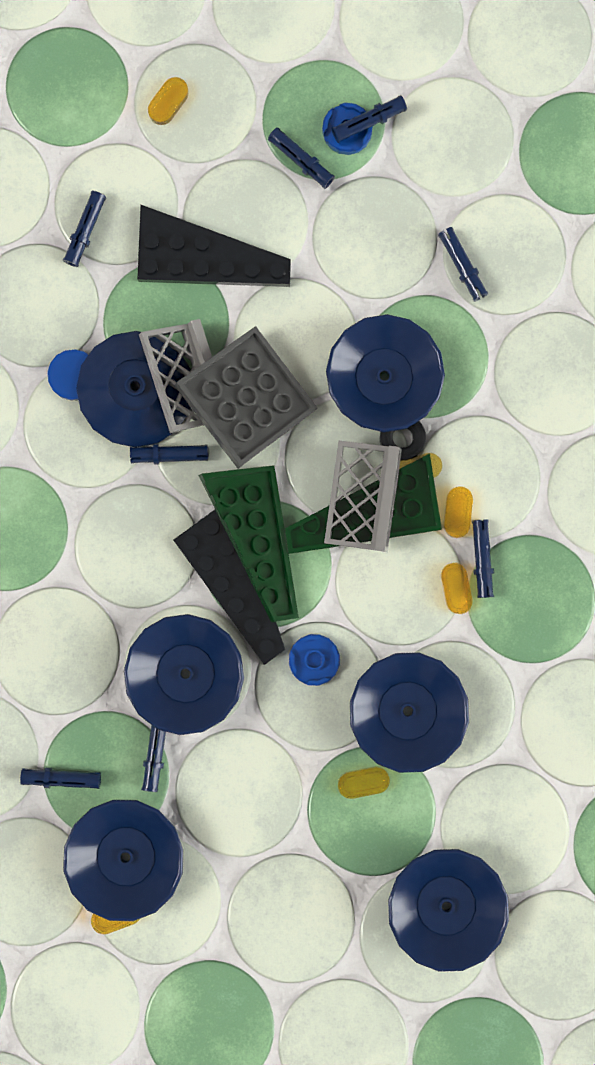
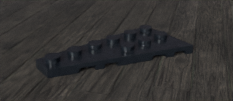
[137,204,291,287]
[173,510,285,665]

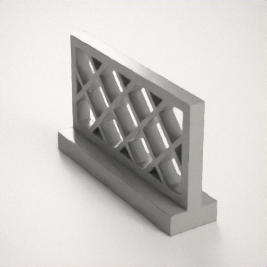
[139,319,212,433]
[324,440,402,552]

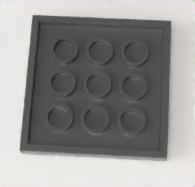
[174,326,318,469]

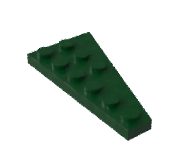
[285,453,442,554]
[198,465,299,622]

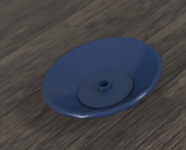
[326,314,445,432]
[76,331,191,447]
[124,614,244,735]
[350,652,469,773]
[63,800,183,921]
[388,849,509,972]

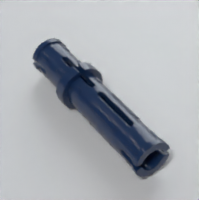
[331,95,407,143]
[268,127,335,189]
[63,190,106,267]
[438,227,488,302]
[130,444,208,465]
[472,519,494,598]
[141,725,166,792]
[20,767,101,789]

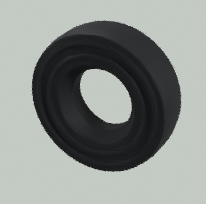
[379,421,426,461]

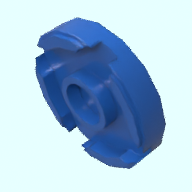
[322,103,373,155]
[47,349,88,401]
[289,634,340,686]

